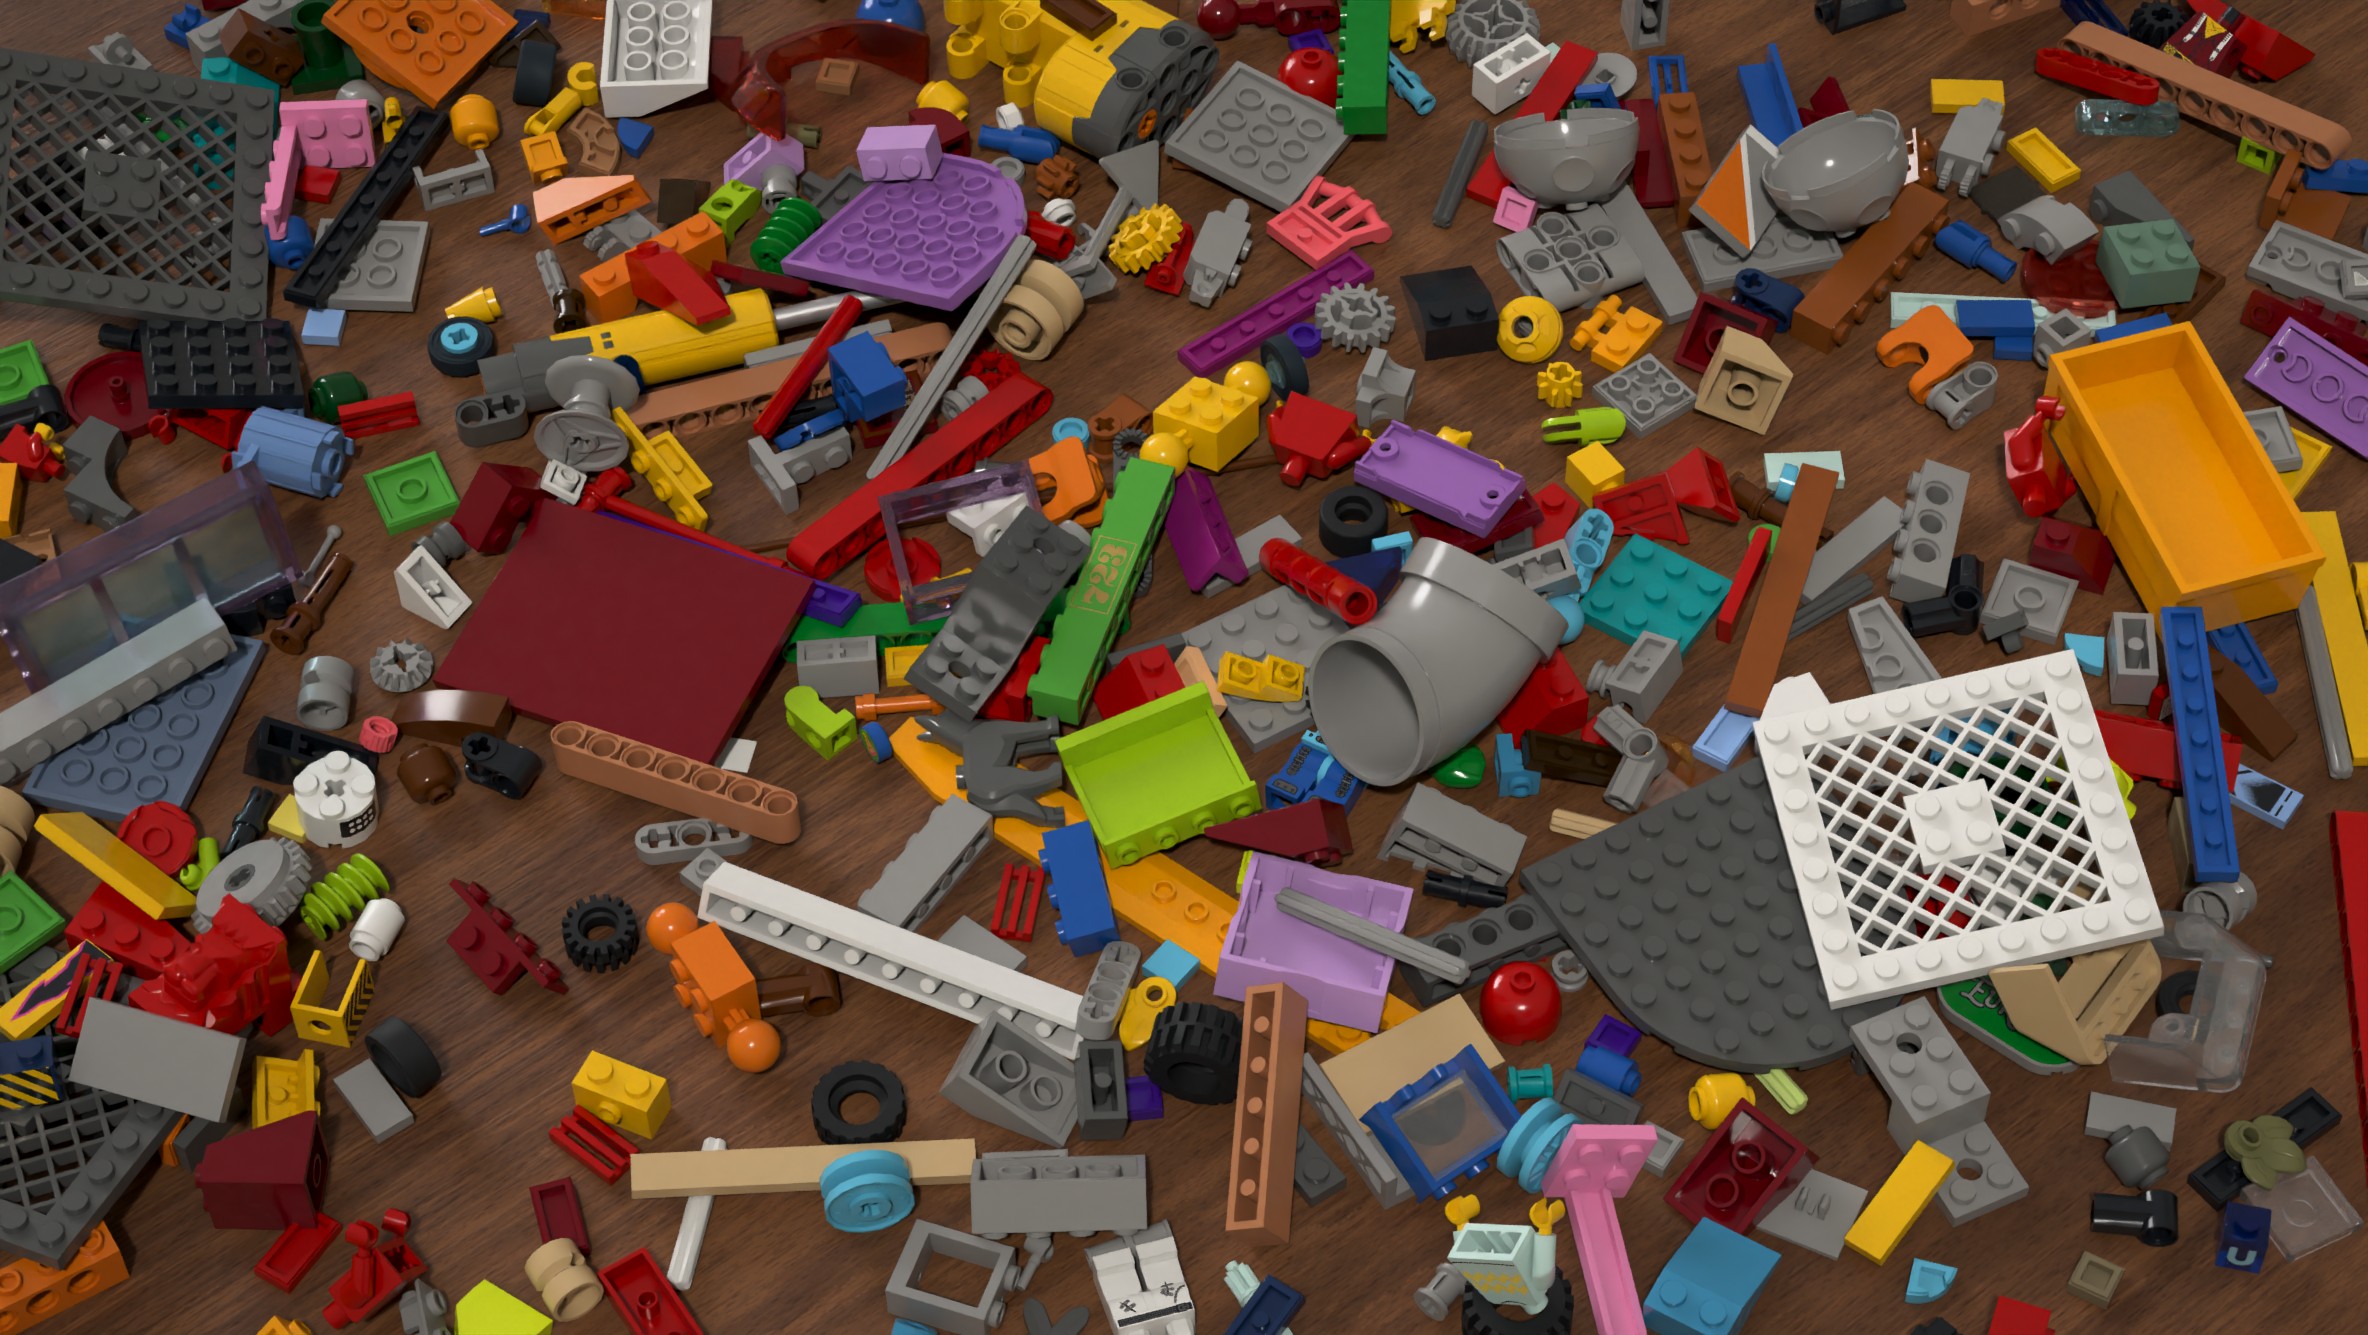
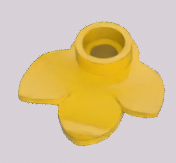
[1118,976,1177,1052]

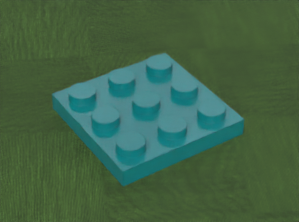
[1579,533,1733,660]

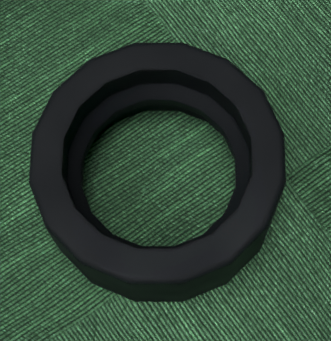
[365,1016,442,1098]

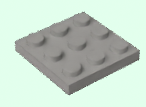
[303,218,430,312]

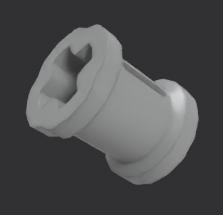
[1413,1262,1467,1321]

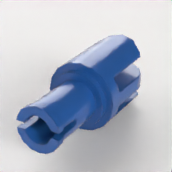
[978,124,1062,164]
[1935,219,2018,283]

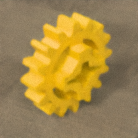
[1107,203,1183,274]

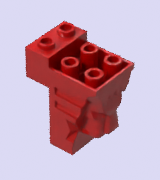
[128,893,303,1037]

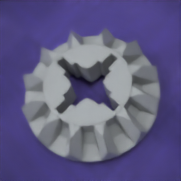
[370,637,433,692]

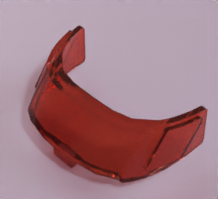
[728,18,930,141]

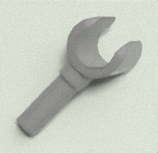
[1016,1236,1054,1291]

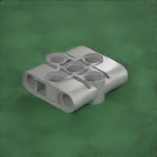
[1496,203,1644,313]

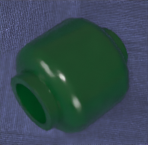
[308,371,368,424]

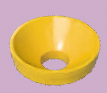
[1497,296,1563,364]

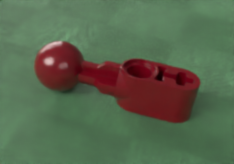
[1197,0,1340,39]

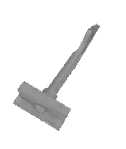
[1058,140,1159,300]

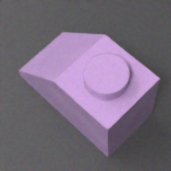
[724,125,804,191]

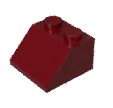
[1673,292,1779,374]

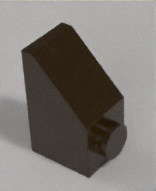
[657,178,711,230]

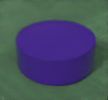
[1286,322,1323,359]

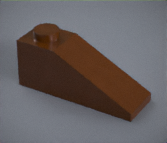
[2208,645,2298,762]

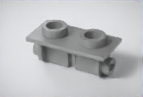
[399,1278,451,1335]

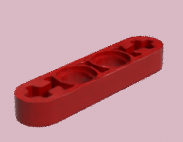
[2035,47,2160,105]

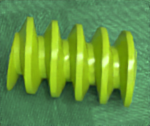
[298,853,390,941]

